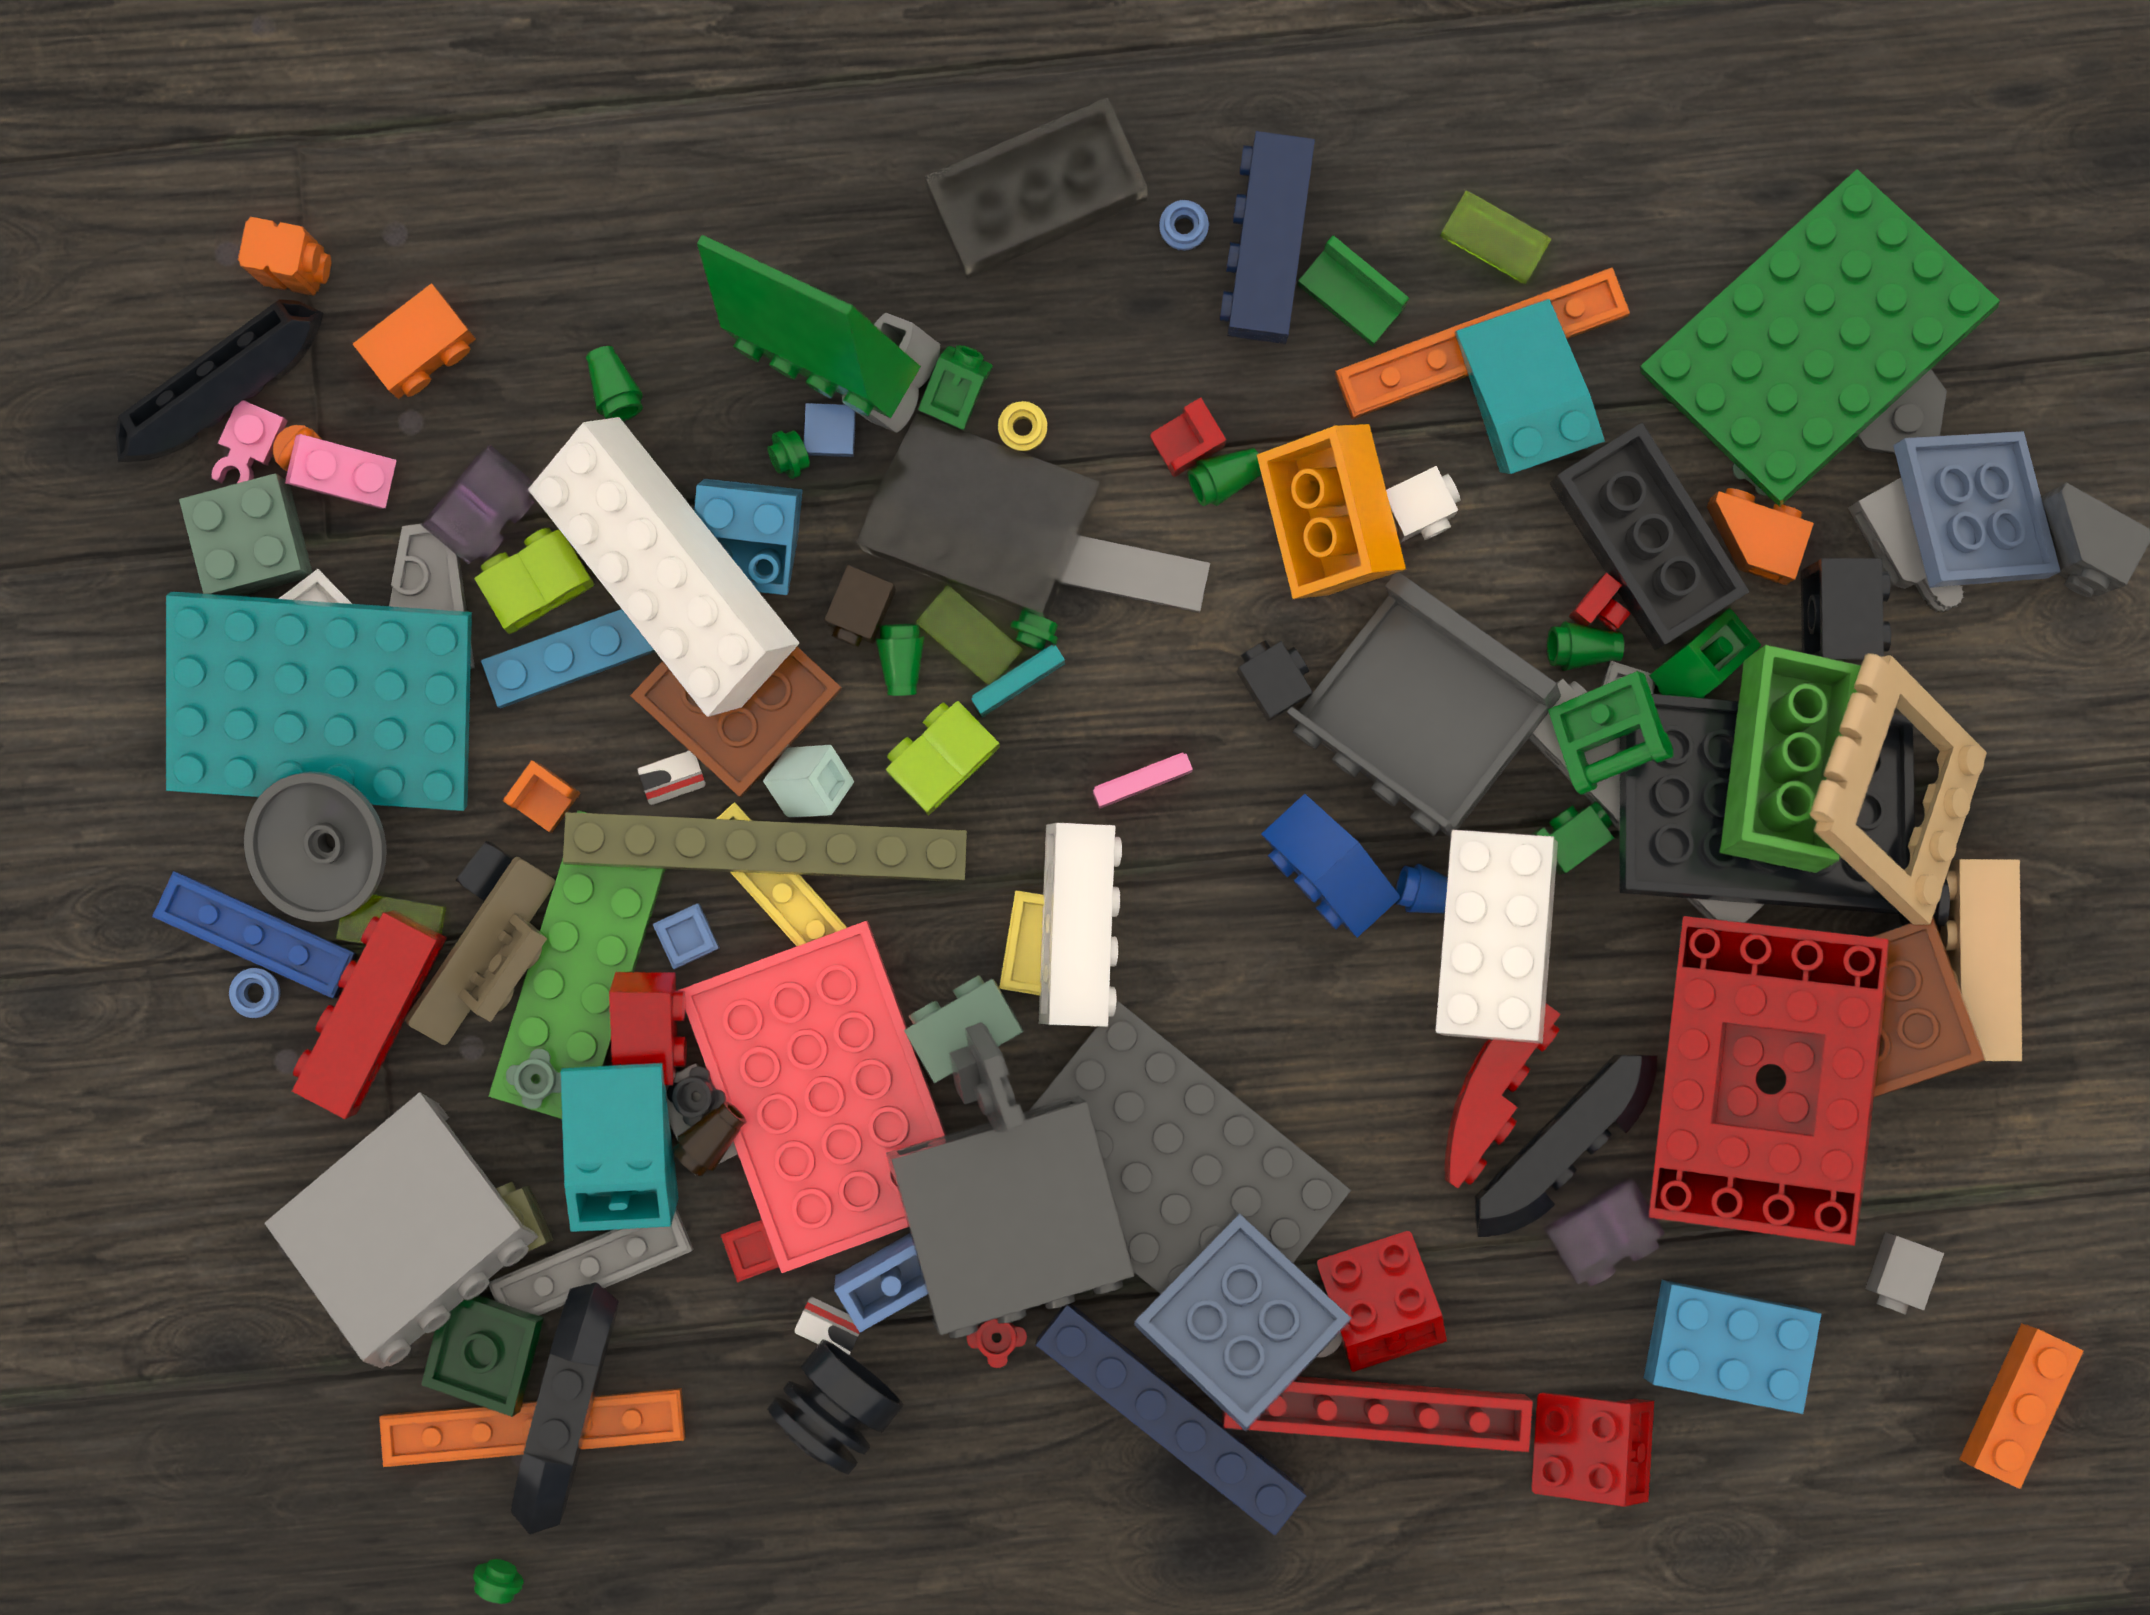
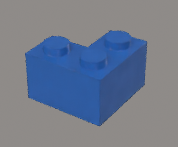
[1261,794,1401,938]

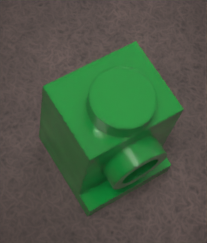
[1531,801,1614,875]

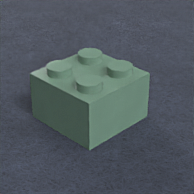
[179,473,313,596]
[904,975,1024,1083]

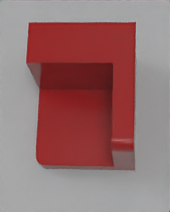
[1150,397,1226,477]

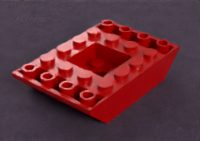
[1649,916,1889,1245]

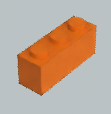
[1959,1323,2083,1489]

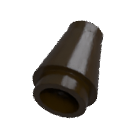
[673,1101,747,1176]

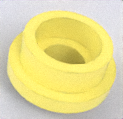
[998,401,1047,452]

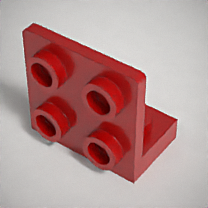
[1317,1231,1447,1372]
[1532,1392,1654,1507]

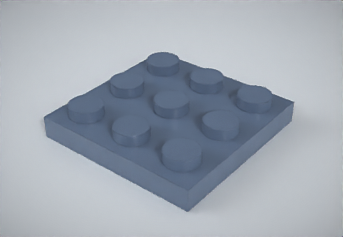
[1893,431,2061,588]
[1134,1214,1351,1431]

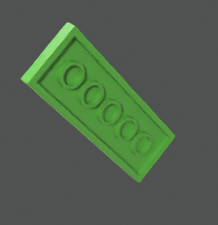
[488,810,666,1119]

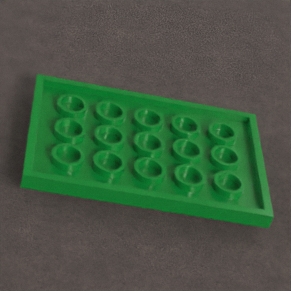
[1640,169,2000,507]

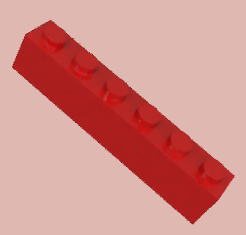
[1221,1376,1533,1452]

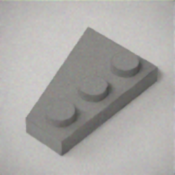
[389,519,475,669]

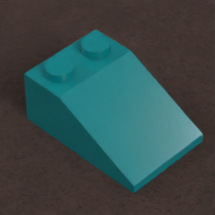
[1454,299,1605,474]

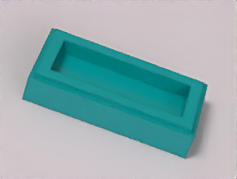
[971,645,1065,717]

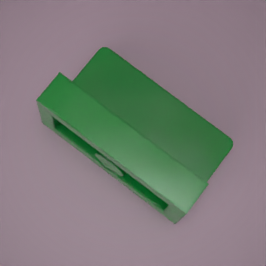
[1297,235,1409,347]

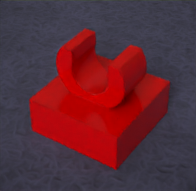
[1568,572,1631,631]

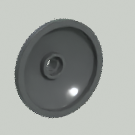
[244,772,387,922]

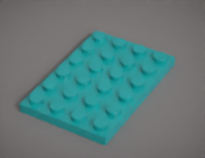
[166,592,472,811]

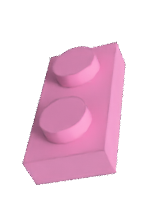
[285,434,397,509]

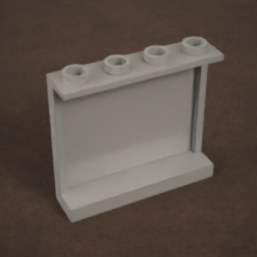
[265,1092,538,1369]

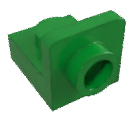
[918,345,993,430]

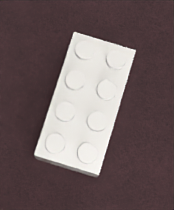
[1436,830,1558,1044]

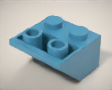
[694,479,803,595]

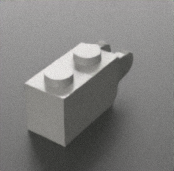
[1848,478,1965,613]

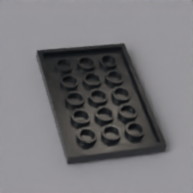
[1619,694,1915,915]

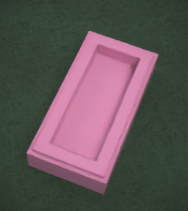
[1093,752,1193,809]

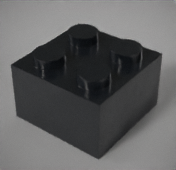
[1801,558,1891,665]

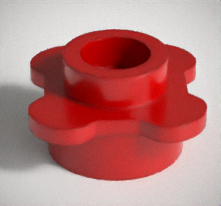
[967,1318,1027,1368]

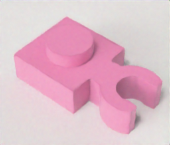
[212,400,288,483]

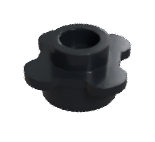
[667,1066,726,1126]

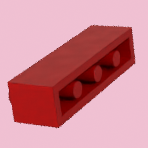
[292,910,447,1119]

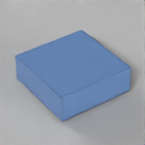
[804,403,856,457]
[653,903,720,969]

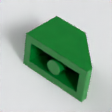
[1649,608,1761,698]

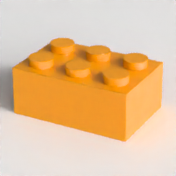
[1257,424,1406,599]

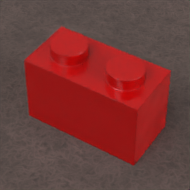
[609,972,687,1085]

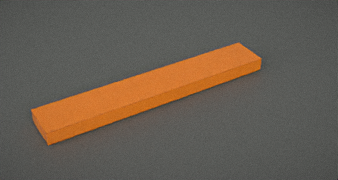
[1335,267,1630,419]
[379,1388,686,1467]

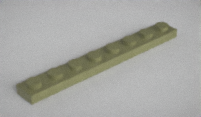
[563,812,967,882]

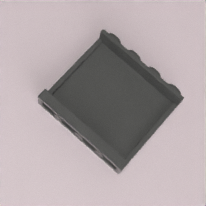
[1287,572,1561,838]
[886,1096,1134,1338]

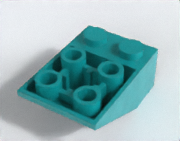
[561,1063,679,1232]

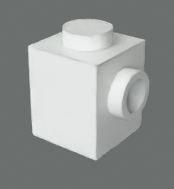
[1386,466,1460,543]

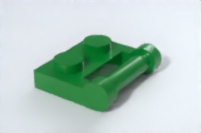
[1548,671,1674,795]

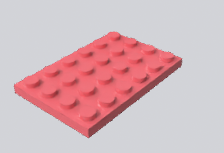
[678,921,946,1273]

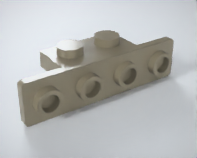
[405,857,555,1045]

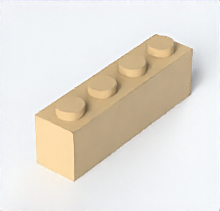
[1940,859,2022,1061]

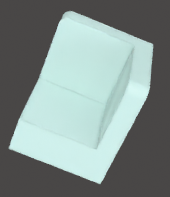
[763,745,855,817]

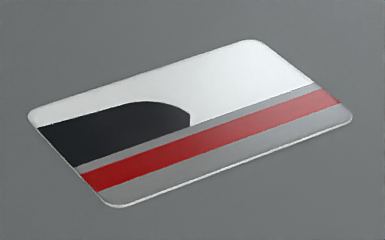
[638,751,705,805]
[794,1297,860,1355]

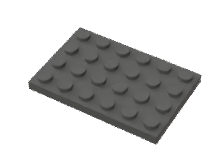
[1029,1001,1351,1294]

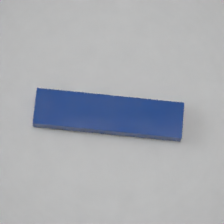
[152,871,357,999]

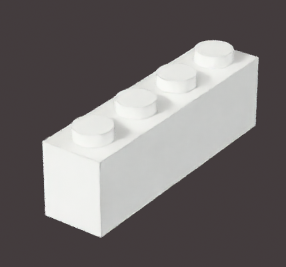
[1039,823,1122,1027]

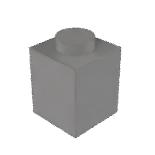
[1865,1233,1944,1314]

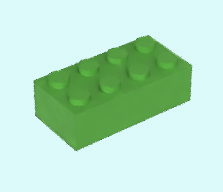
[1720,645,1861,873]

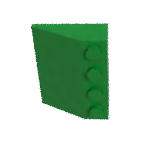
[697,235,921,419]

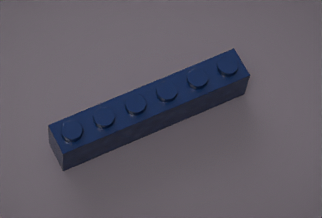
[1036,1303,1306,1536]

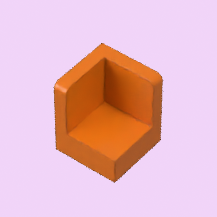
[503,760,580,833]

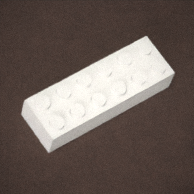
[528,417,800,717]

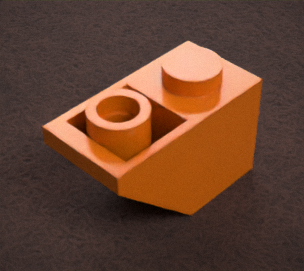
[1707,488,1814,585]

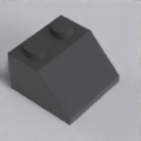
[2041,483,2150,597]

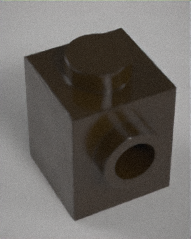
[824,565,896,647]

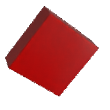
[721,1219,779,1282]

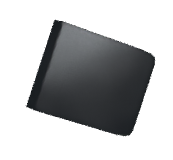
[456,841,513,901]

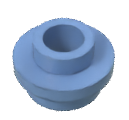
[1159,200,1209,250]
[229,968,280,1018]

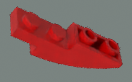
[1445,1004,1561,1188]

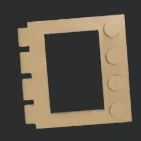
[1810,654,1987,925]

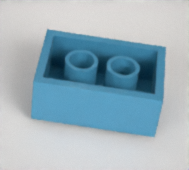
[1644,1280,1821,1414]

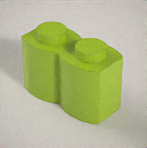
[474,527,595,634]
[886,701,1000,816]

